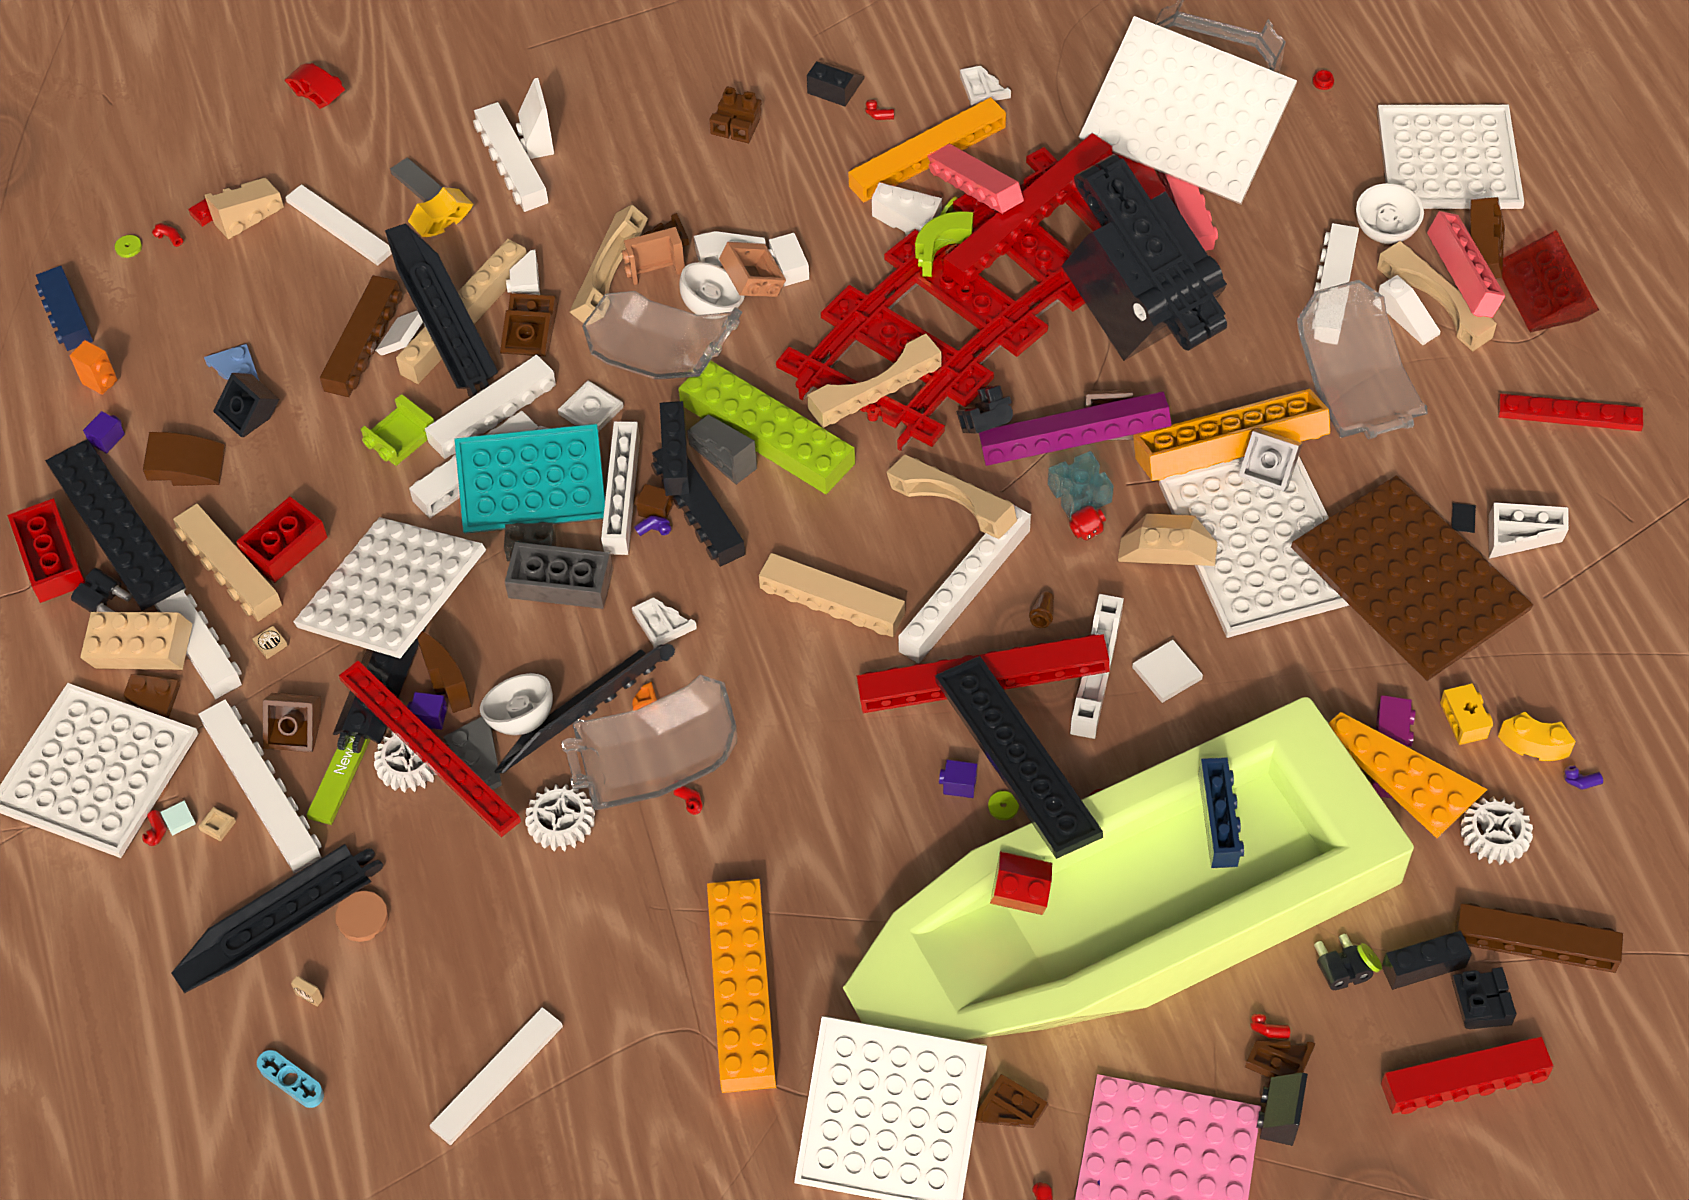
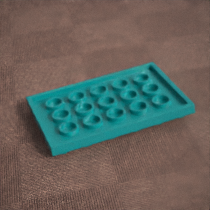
[454,424,605,534]

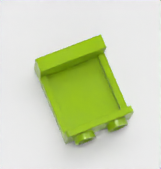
[361,394,434,466]

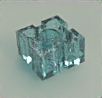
[1047,451,1114,519]

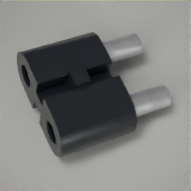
[71,568,132,612]
[1314,934,1374,991]

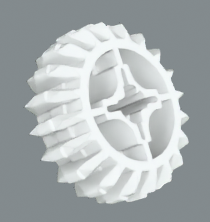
[374,731,437,793]
[525,784,595,851]
[1461,796,1533,865]

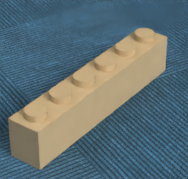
[173,504,282,622]
[759,553,905,637]

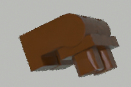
[709,86,762,144]

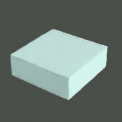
[161,801,196,836]

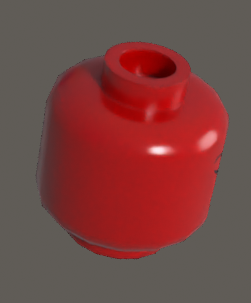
[1069,505,1106,541]

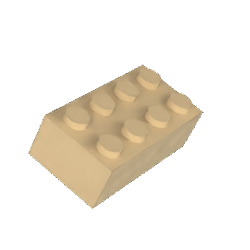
[80,612,192,670]

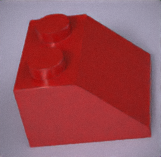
[990,851,1053,915]

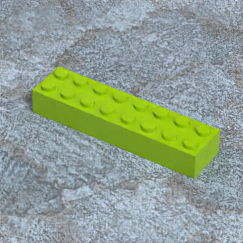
[678,359,855,495]

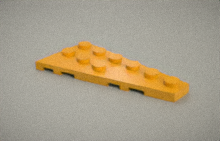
[1328,712,1488,838]

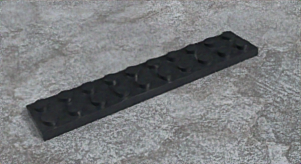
[45,439,186,611]
[935,656,1103,859]

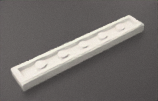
[286,184,392,266]
[429,1007,563,1146]

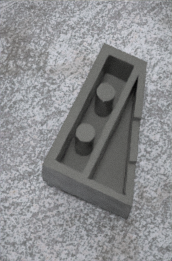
[687,415,757,485]

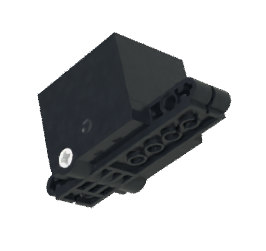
[1062,154,1227,361]

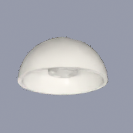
[1356,183,1424,244]
[679,262,744,319]
[480,673,553,735]

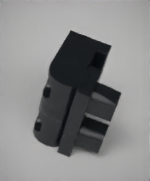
[956,385,1013,434]
[1452,967,1517,1030]

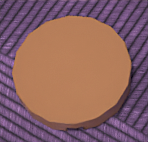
[335,891,389,942]

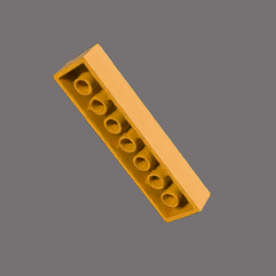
[1133,389,1330,481]
[707,879,776,1093]

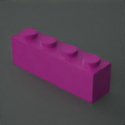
[1371,695,1415,799]

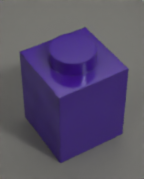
[83,411,125,454]
[407,692,448,730]
[939,760,977,798]

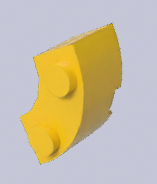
[408,187,474,237]
[1498,712,1576,761]

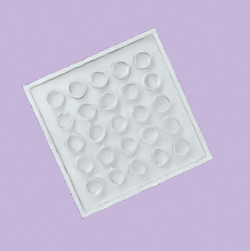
[1377,105,1524,209]
[293,517,486,658]
[0,683,199,858]
[794,1016,987,1200]

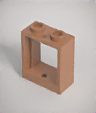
[719,242,786,297]

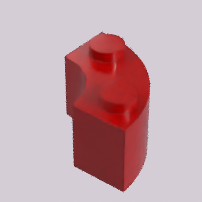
[284,63,345,109]

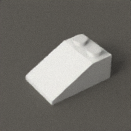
[516,78,554,159]

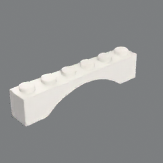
[1070,594,1124,739]

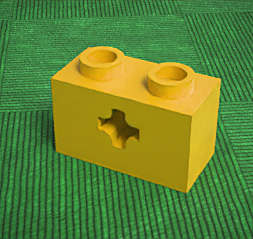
[1440,683,1493,745]

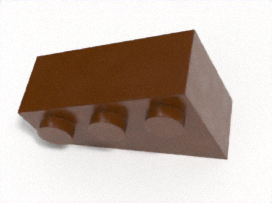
[1470,197,1505,279]

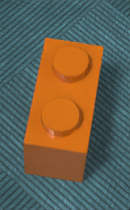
[69,340,118,395]

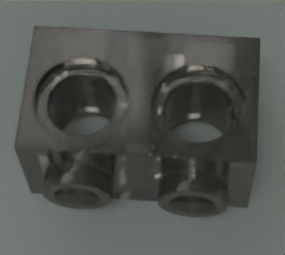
[504,522,556,561]

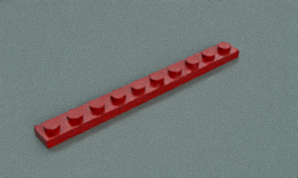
[339,661,521,838]

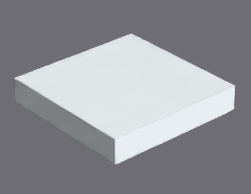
[375,310,423,355]
[558,380,624,432]
[1132,640,1203,703]

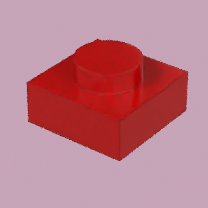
[188,198,213,227]

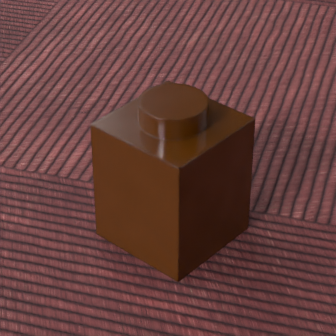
[635,484,673,519]

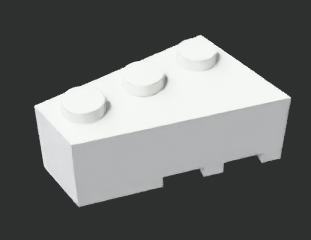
[872,182,942,236]
[1489,503,1569,559]

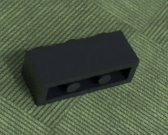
[1382,930,1472,990]

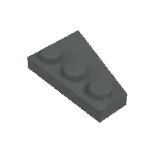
[444,717,502,790]

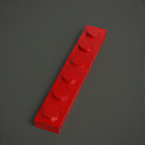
[1498,394,1643,431]

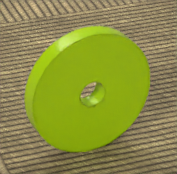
[940,196,958,215]
[114,235,142,258]
[988,791,1019,820]
[1357,943,1382,972]

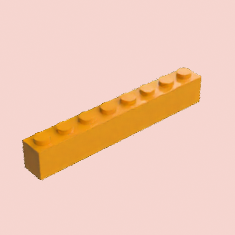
[848,97,1006,203]

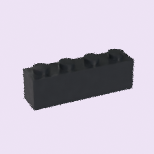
[659,401,690,496]

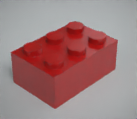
[236,496,328,583]

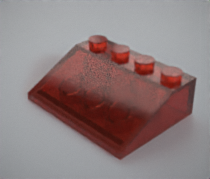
[1502,230,1599,333]

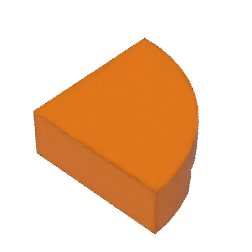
[632,682,658,713]

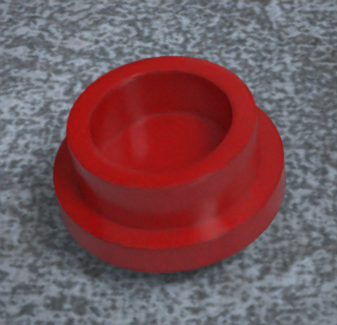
[1313,70,1334,90]

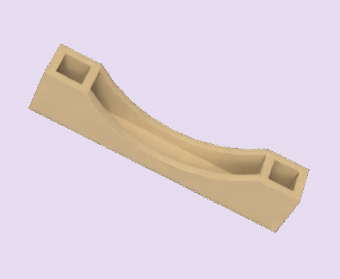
[569,205,648,325]
[1377,241,1497,351]
[807,334,941,428]
[887,455,1017,539]

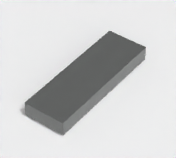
[390,158,442,202]

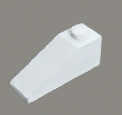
[694,231,766,267]
[1376,275,1441,345]

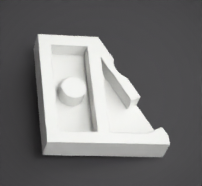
[960,66,1011,106]
[632,598,697,648]

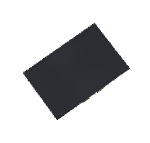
[1452,503,1476,533]

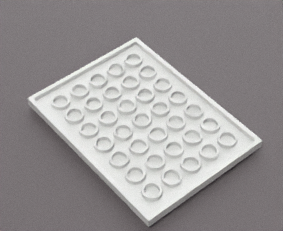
[1079,16,1297,205]
[1159,456,1349,638]

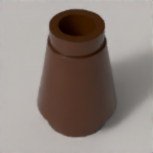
[1029,592,1054,628]

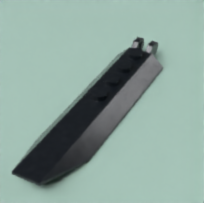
[385,223,498,398]
[333,625,427,753]
[494,644,676,774]
[171,844,384,993]

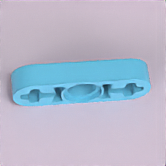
[257,1050,324,1108]

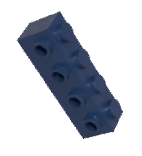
[1198,757,1244,868]

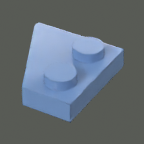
[204,344,259,380]

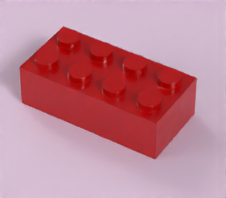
[7,498,85,603]

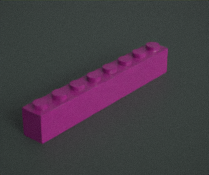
[979,391,1172,466]

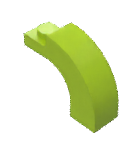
[915,212,973,277]

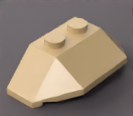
[1118,514,1218,566]

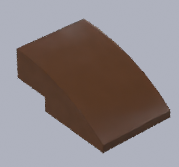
[500,293,558,357]
[143,432,225,486]
[417,631,472,713]

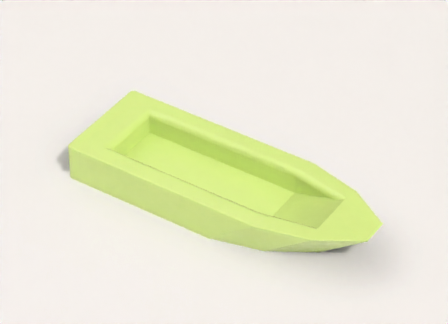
[843,697,1414,1040]

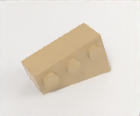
[205,178,284,239]

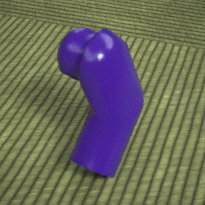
[634,516,671,536]
[1563,766,1603,790]

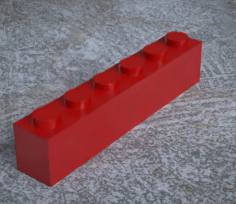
[1381,1036,1554,1114]

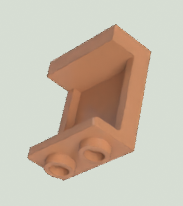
[622,227,685,285]

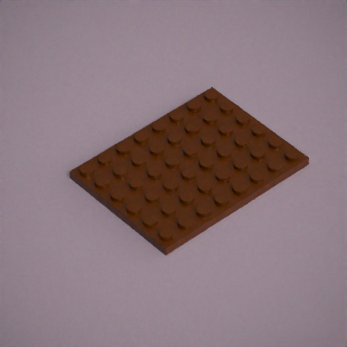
[1291,475,1534,681]

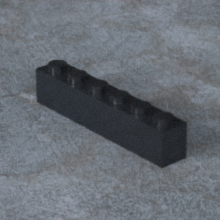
[651,448,745,567]

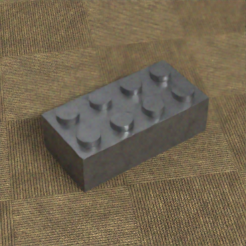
[505,542,613,609]

